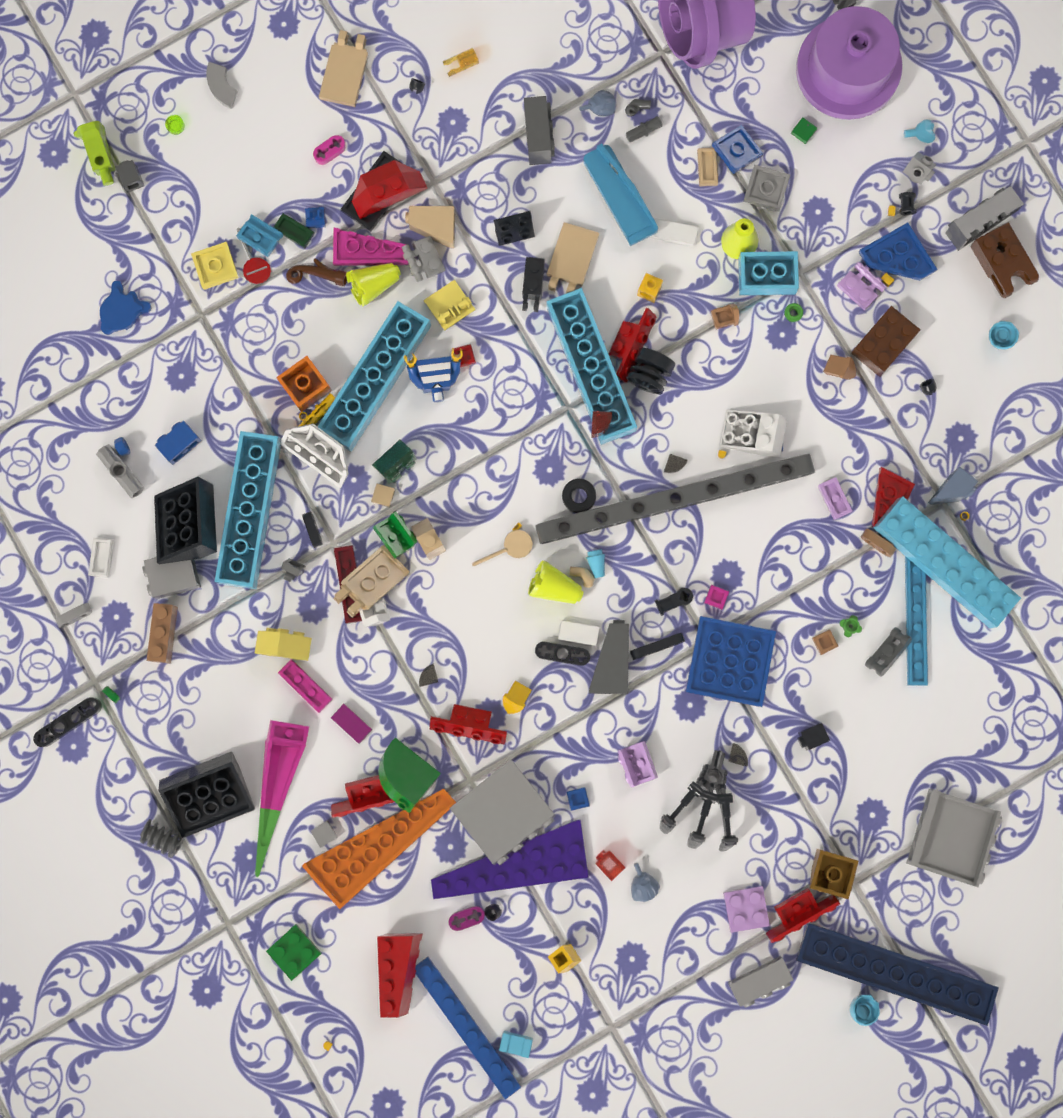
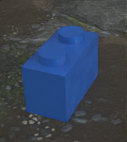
[155,420,202,465]

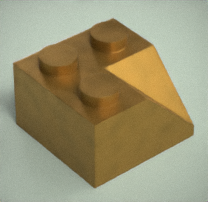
[810,849,859,900]

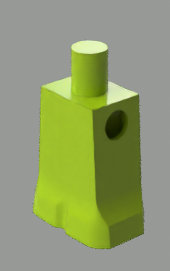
[73,121,116,186]

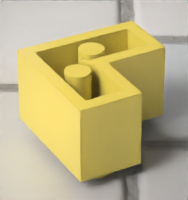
[255,628,312,661]

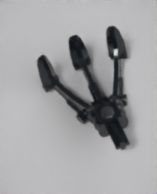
[659,750,738,851]

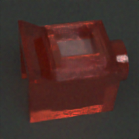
[595,850,626,881]

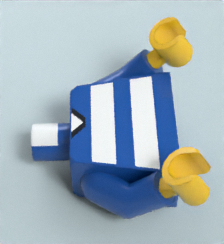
[403,348,463,402]

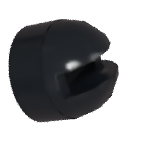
[409,78,425,94]
[920,379,937,395]
[484,904,502,921]

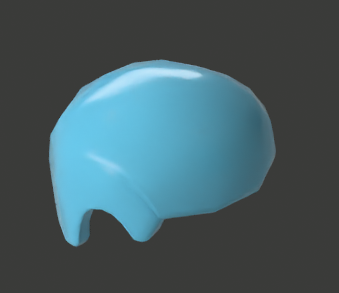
[989,321,1019,350]
[849,995,880,1026]

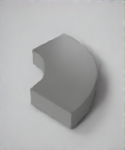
[206,62,238,109]

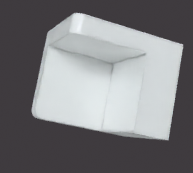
[360,599,390,627]

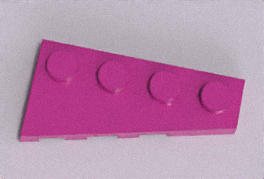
[333,227,409,266]

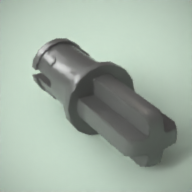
[626,116,662,142]

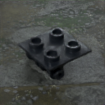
[494,211,535,246]

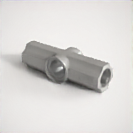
[96,444,145,498]

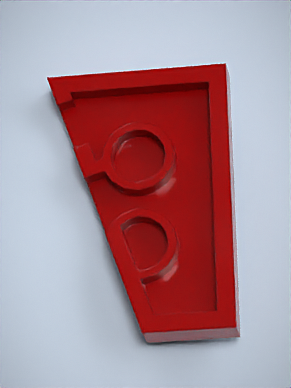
[872,467,915,527]

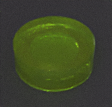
[165,115,185,135]

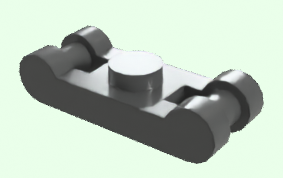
[865,627,912,677]

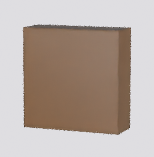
[812,629,839,655]

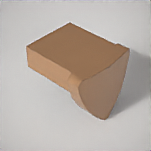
[710,303,739,330]
[823,354,856,380]

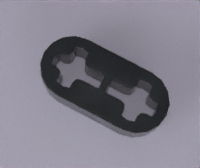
[302,511,323,548]

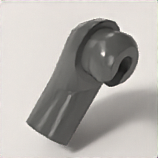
[625,99,651,116]

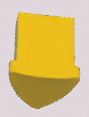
[503,681,532,714]

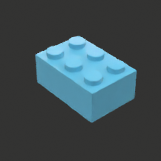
[738,251,799,295]

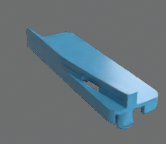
[583,143,658,246]

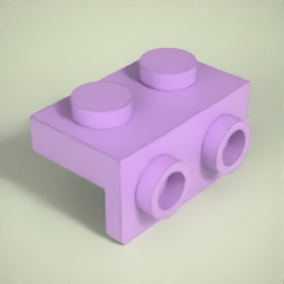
[618,741,658,788]

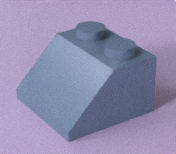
[928,467,978,505]

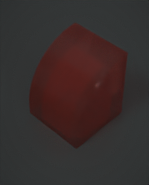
[591,411,612,438]

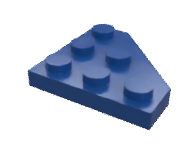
[859,222,938,281]

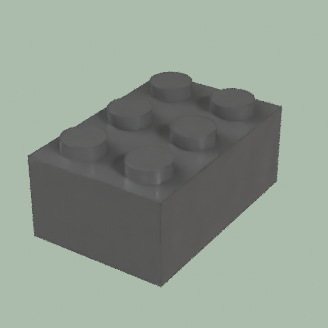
[524,96,555,165]

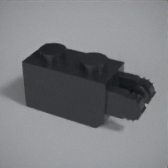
[522,257,545,312]

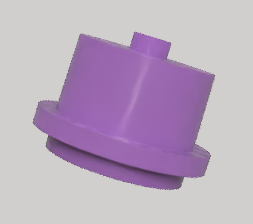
[658,0,756,69]
[796,6,902,120]

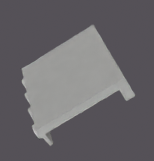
[450,759,556,865]
[906,789,1002,888]

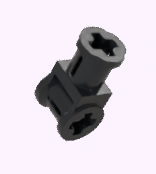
[654,588,693,616]

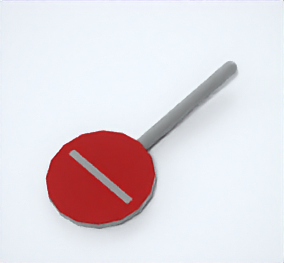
[237,228,271,285]

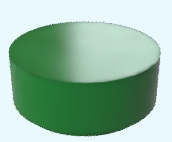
[102,686,120,704]

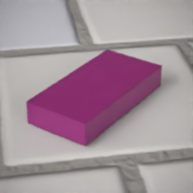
[331,703,373,744]

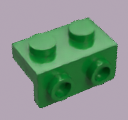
[373,511,417,559]

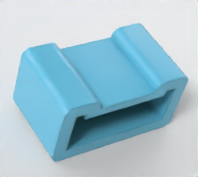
[499,1031,533,1058]

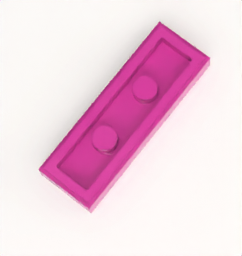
[278,659,333,713]

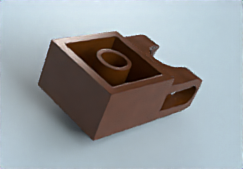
[970,222,1039,298]

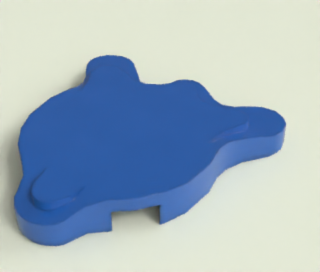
[100,281,152,335]

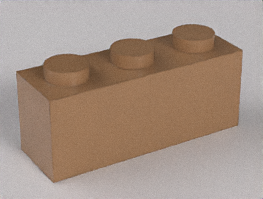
[146,603,178,664]

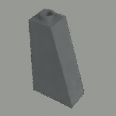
[589,620,629,694]

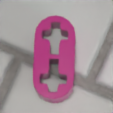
[313,135,346,165]

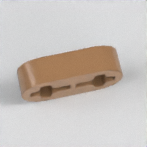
[861,529,896,557]

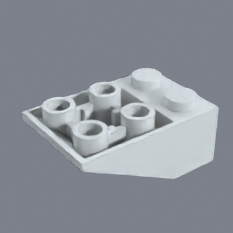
[719,410,787,457]

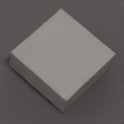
[311,821,337,848]

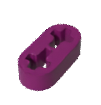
[448,906,485,931]

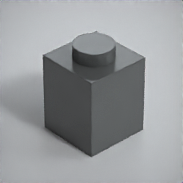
[115,160,144,193]

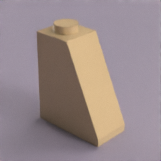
[405,206,455,248]
[411,518,446,560]

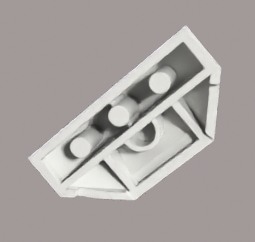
[280,424,349,488]

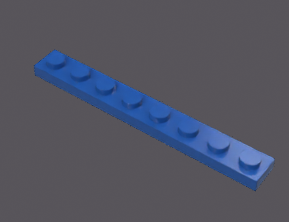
[415,956,521,1100]

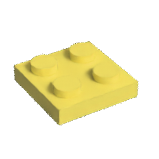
[191,242,239,290]

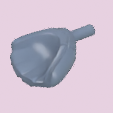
[579,90,616,116]
[631,863,660,902]

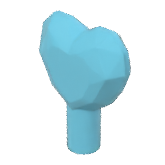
[904,120,936,143]

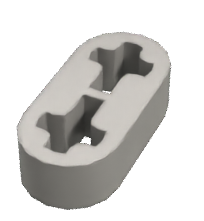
[55,603,92,628]

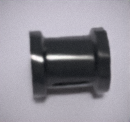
[899,192,916,216]

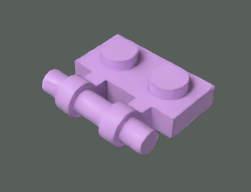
[837,262,887,311]

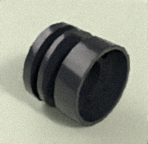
[626,347,675,395]

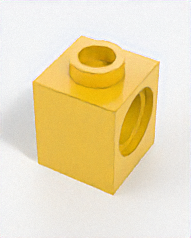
[637,273,663,303]

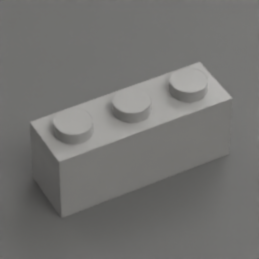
[727,956,793,1008]

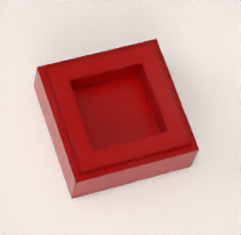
[454,344,476,367]

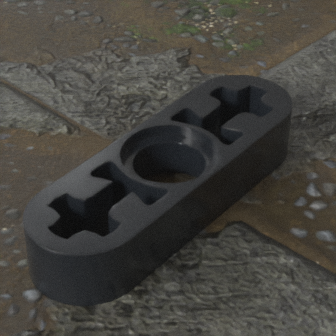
[630,632,685,660]
[535,642,590,666]

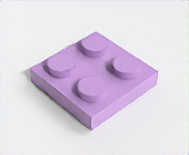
[723,886,770,933]

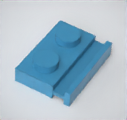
[236,214,283,257]

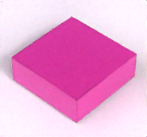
[704,585,729,610]

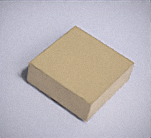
[371,484,395,508]

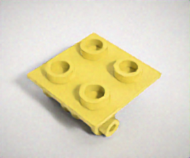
[423,280,476,331]

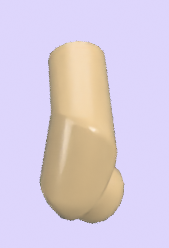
[569,566,595,588]

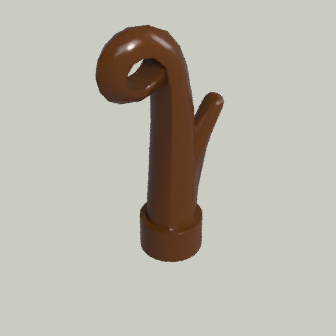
[286,258,347,287]

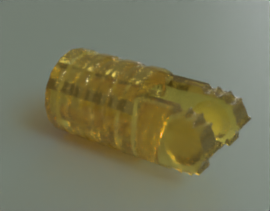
[442,48,479,77]

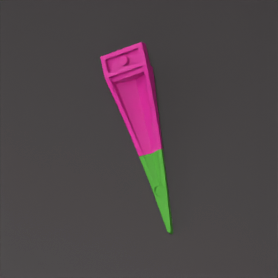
[255,720,309,877]

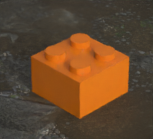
[276,356,332,412]

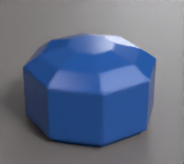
[114,437,131,457]

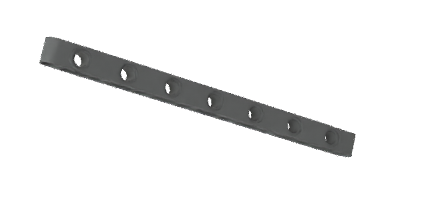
[535,454,815,544]

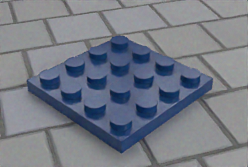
[685,616,776,707]

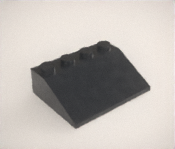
[154,476,217,565]
[158,752,255,838]

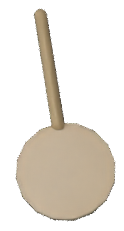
[472,530,533,566]

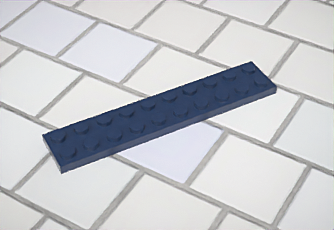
[796,923,999,1026]

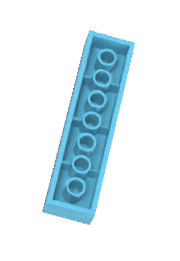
[546,288,637,445]
[317,301,431,452]
[215,431,281,590]
[873,497,1021,629]

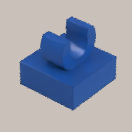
[305,207,326,229]

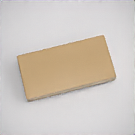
[697,148,718,187]

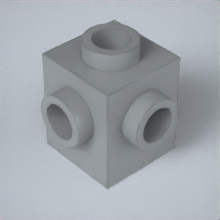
[903,152,936,185]

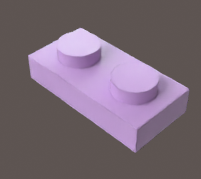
[818,477,853,520]

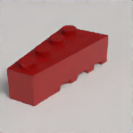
[377,933,423,1018]

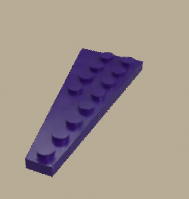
[431,820,589,899]

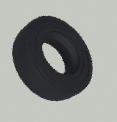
[562,479,596,513]

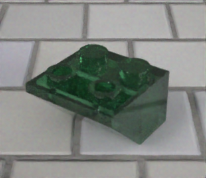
[372,439,417,484]

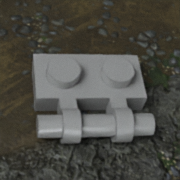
[401,236,445,282]

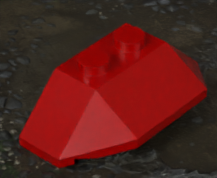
[352,160,428,219]

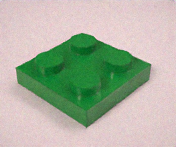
[266,924,322,981]

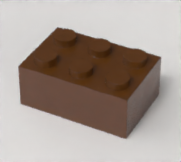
[851,305,921,377]

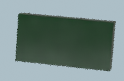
[273,213,315,249]

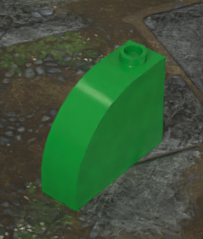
[378,738,441,813]

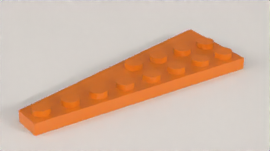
[302,789,457,909]

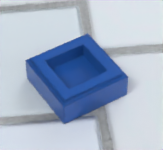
[566,787,590,811]

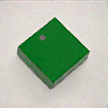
[791,117,817,144]

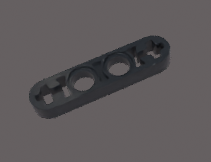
[33,697,102,747]

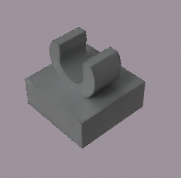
[281,558,306,582]

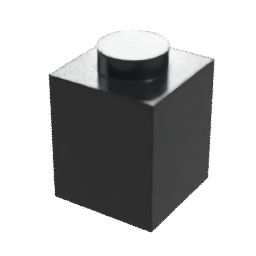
[797,723,830,750]

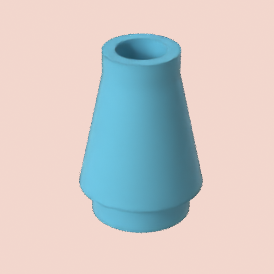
[586,549,605,578]

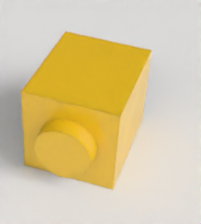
[548,944,582,974]

